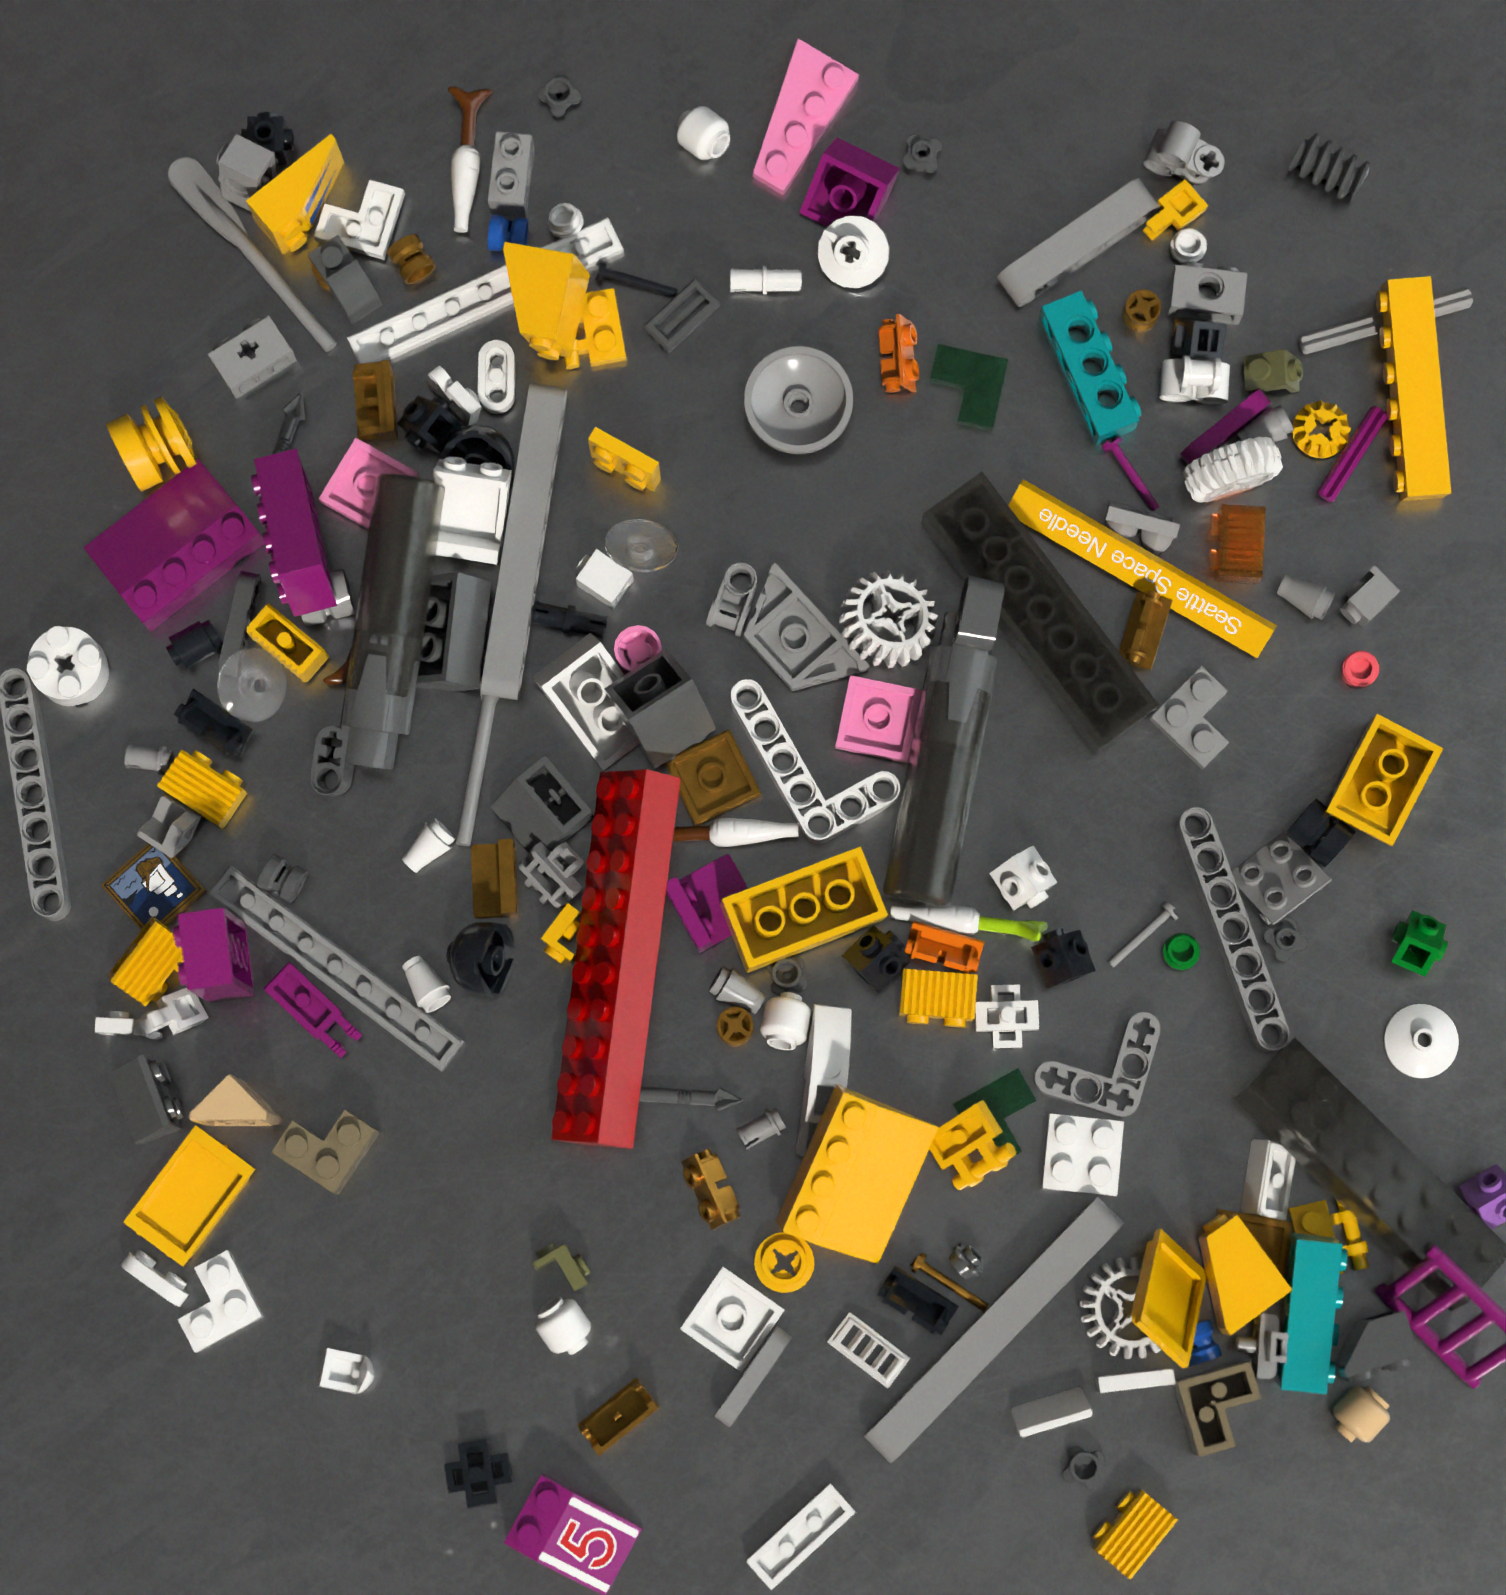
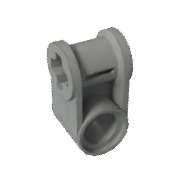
[706,562,758,637]

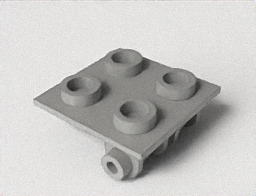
[1232,831,1332,925]

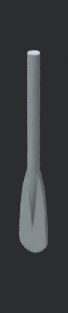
[168,157,337,352]
[456,600,500,846]

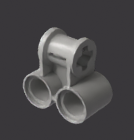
[1143,121,1224,184]

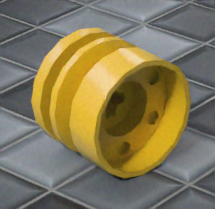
[106,396,197,492]

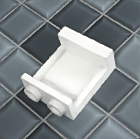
[425,457,512,565]

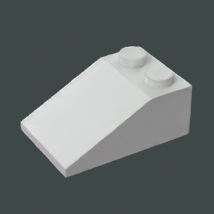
[532,633,637,771]

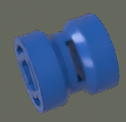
[487,214,529,252]
[1188,1319,1222,1367]

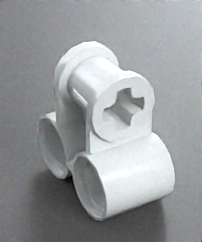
[1160,356,1230,405]

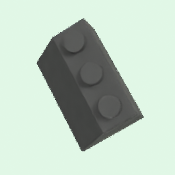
[405,572,491,691]

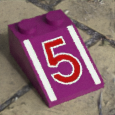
[504,1473,642,1595]

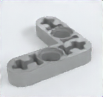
[1033,1012,1161,1117]

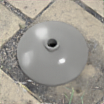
[744,346,853,454]

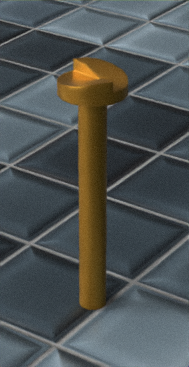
[910,1252,989,1312]

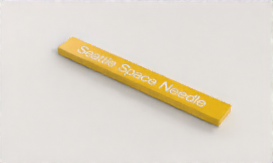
[1005,479,1277,658]

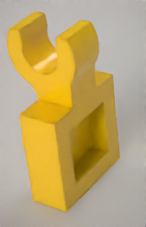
[1142,179,1208,241]

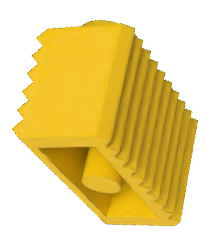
[247,603,329,682]
[157,749,247,830]
[107,916,184,1006]
[899,969,978,1028]
[1092,1489,1178,1580]

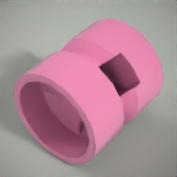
[614,625,662,675]

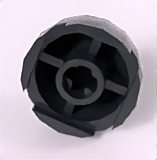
[440,424,514,475]
[446,922,514,997]

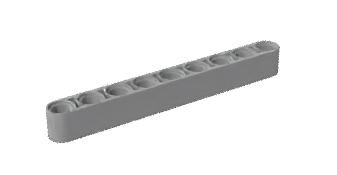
[481,383,567,700]
[863,1196,1124,1464]

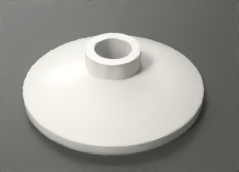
[1384,1004,1459,1078]

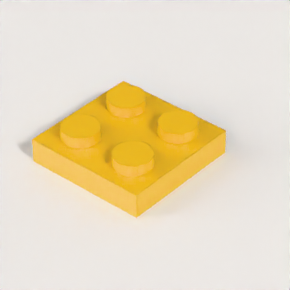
[588,427,661,492]

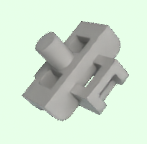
[518,842,585,909]
[1235,1313,1289,1379]

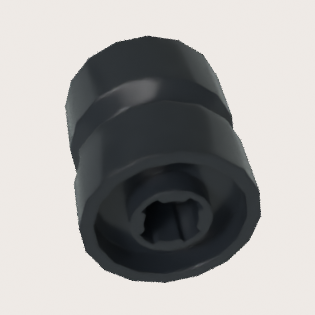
[1285,798,1356,868]

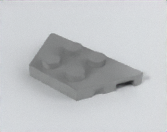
[744,563,870,691]

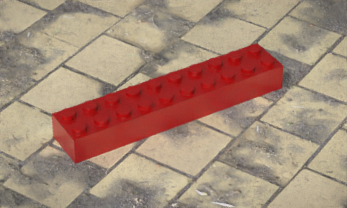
[551,769,681,1149]

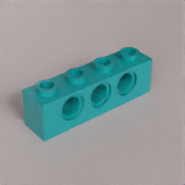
[1039,290,1142,446]

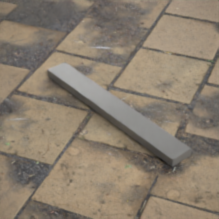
[207,865,465,1072]

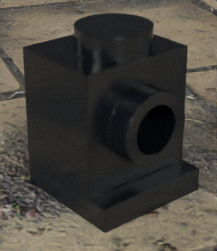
[1170,317,1227,360]

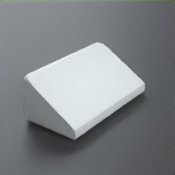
[1240,1139,1297,1221]
[1011,1387,1093,1437]

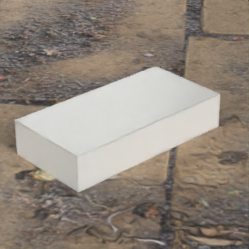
[1095,1368,1175,1393]

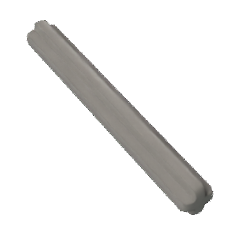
[1299,287,1473,354]

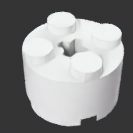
[27,626,109,706]

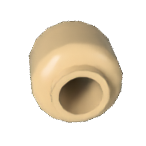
[1333,1385,1390,1442]

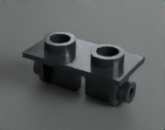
[174,689,253,757]
[877,1266,959,1335]

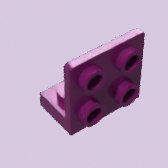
[666,854,748,953]

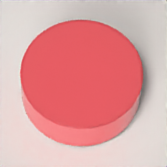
[1341,650,1379,689]

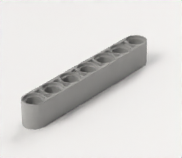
[0,668,72,921]
[1175,807,1290,1053]

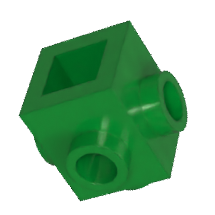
[1391,910,1448,977]

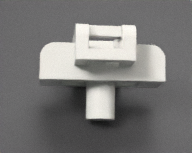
[975,984,1039,1049]

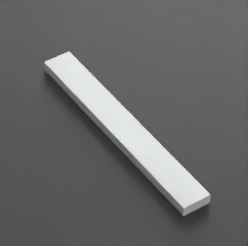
[347,217,624,364]

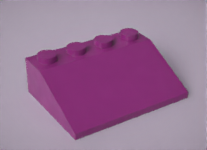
[83,459,264,632]

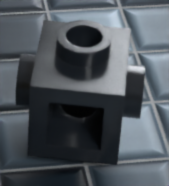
[241,112,294,166]
[397,395,463,454]
[842,925,910,993]
[1031,927,1096,989]

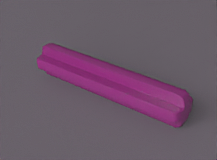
[1317,406,1387,502]

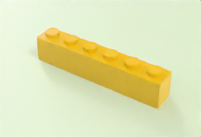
[1376,276,1451,501]

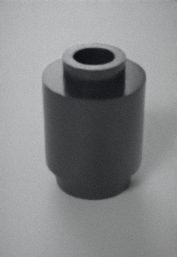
[166,620,223,669]

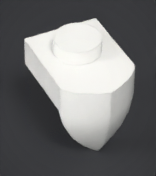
[317,1348,375,1394]

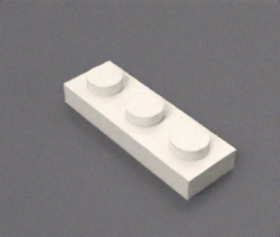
[746,1483,856,1590]

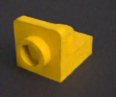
[541,903,581,964]

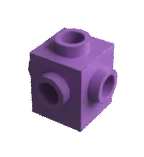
[1459,1164,1506,1232]

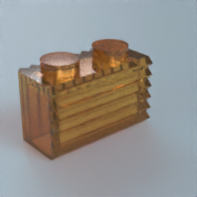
[1209,504,1266,584]

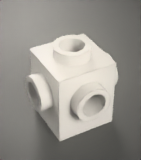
[989,846,1057,910]

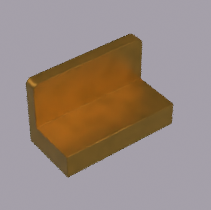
[471,838,518,918]

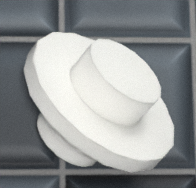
[818,216,890,288]

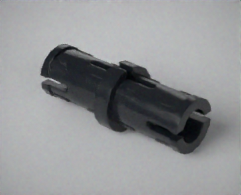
[531,601,608,639]

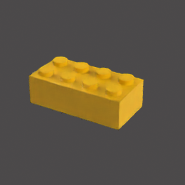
[720,846,888,973]

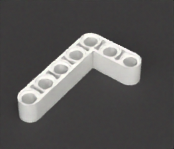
[731,679,900,844]

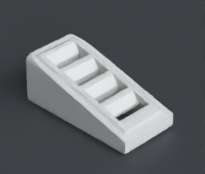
[827,1312,910,1389]

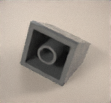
[604,649,716,769]

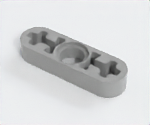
[714,1326,792,1428]

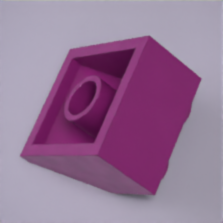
[799,137,900,227]

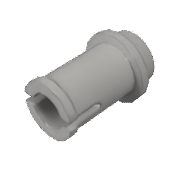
[125,744,174,775]
[736,1108,786,1150]

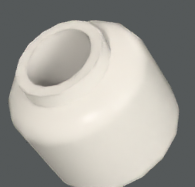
[677,106,730,160]
[760,992,812,1050]
[535,1296,591,1355]

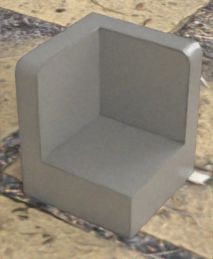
[136,793,202,858]

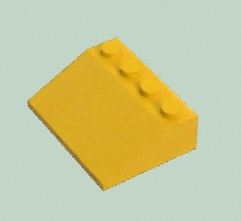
[776,1084,939,1264]

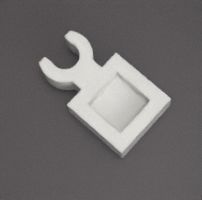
[427,366,482,426]

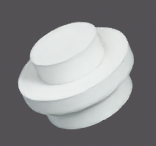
[547,203,584,238]
[1170,228,1207,263]

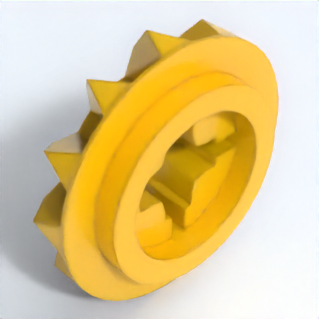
[1292,400,1351,458]
[754,1232,814,1293]

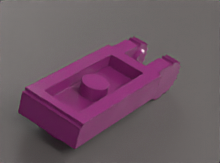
[263,962,362,1058]

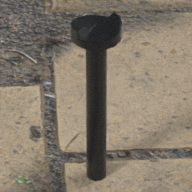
[595,259,678,297]

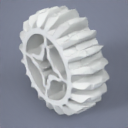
[1183,436,1283,503]
[839,570,938,669]
[1079,1257,1160,1359]

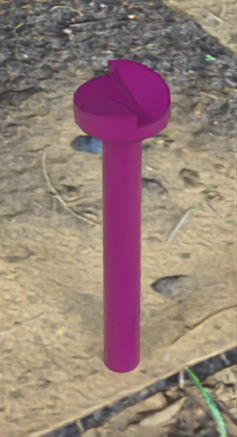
[1102,436,1160,511]

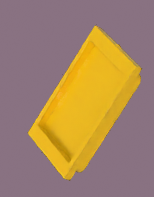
[123,1125,256,1267]
[1131,1228,1207,1368]

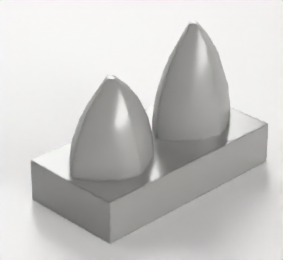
[1105,500,1180,556]

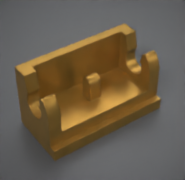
[352,360,398,442]
[577,1377,659,1456]

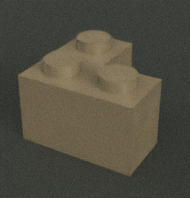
[271,1109,380,1195]
[1173,1361,1261,1457]

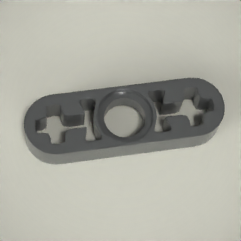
[218,571,261,677]

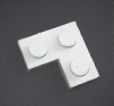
[314,180,405,260]
[178,1250,264,1353]

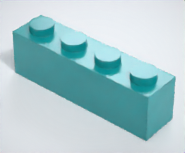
[1276,1233,1347,1394]

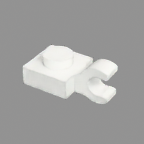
[137,988,209,1036]
[94,1010,163,1040]

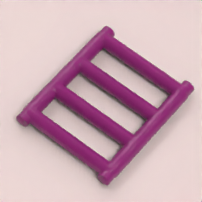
[1374,1244,1506,1389]

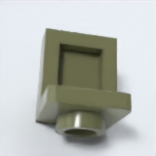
[1244,349,1303,394]
[532,1242,591,1291]

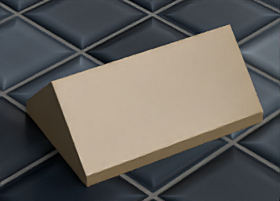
[190,1074,282,1126]

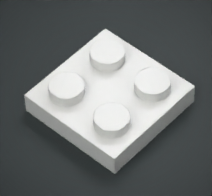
[1041,1114,1124,1197]
[680,1267,784,1372]

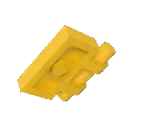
[563,288,627,369]
[929,1100,1016,1190]
[1288,1194,1369,1275]

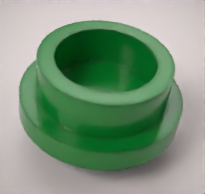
[1163,933,1200,970]

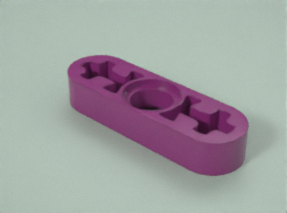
[1180,389,1272,464]

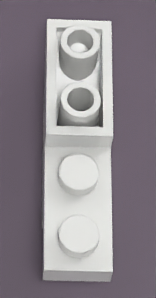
[795,1004,851,1156]

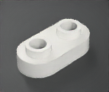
[478,340,515,414]
[119,1249,189,1307]

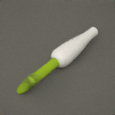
[890,904,1048,942]

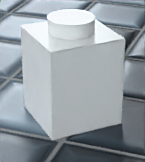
[575,549,634,610]

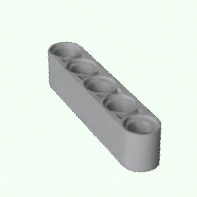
[997,178,1160,307]

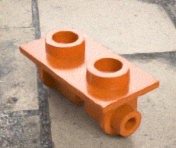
[878,314,919,393]
[904,921,985,974]

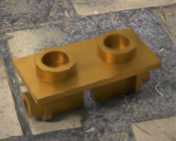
[1116,590,1172,670]
[681,1148,741,1230]

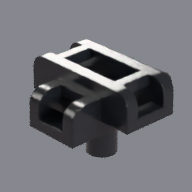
[444,1438,513,1508]

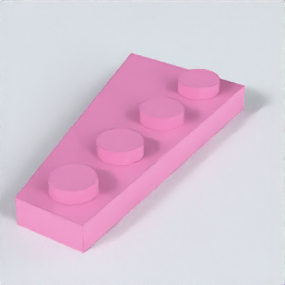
[753,39,859,195]

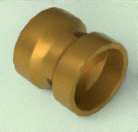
[387,234,436,284]

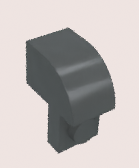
[308,235,382,325]

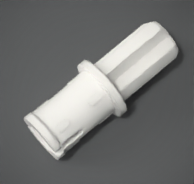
[730,266,802,295]

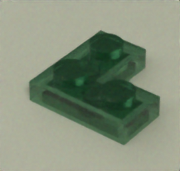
[930,344,1008,431]
[952,1068,1036,1159]

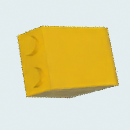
[503,242,590,360]
[1198,1213,1292,1335]

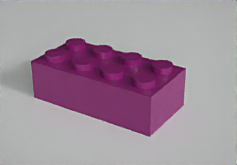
[251,448,337,617]
[173,907,255,1003]

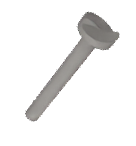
[1107,901,1179,968]

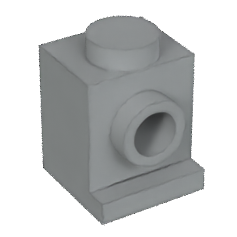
[1340,565,1400,627]

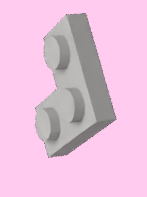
[1149,666,1229,770]

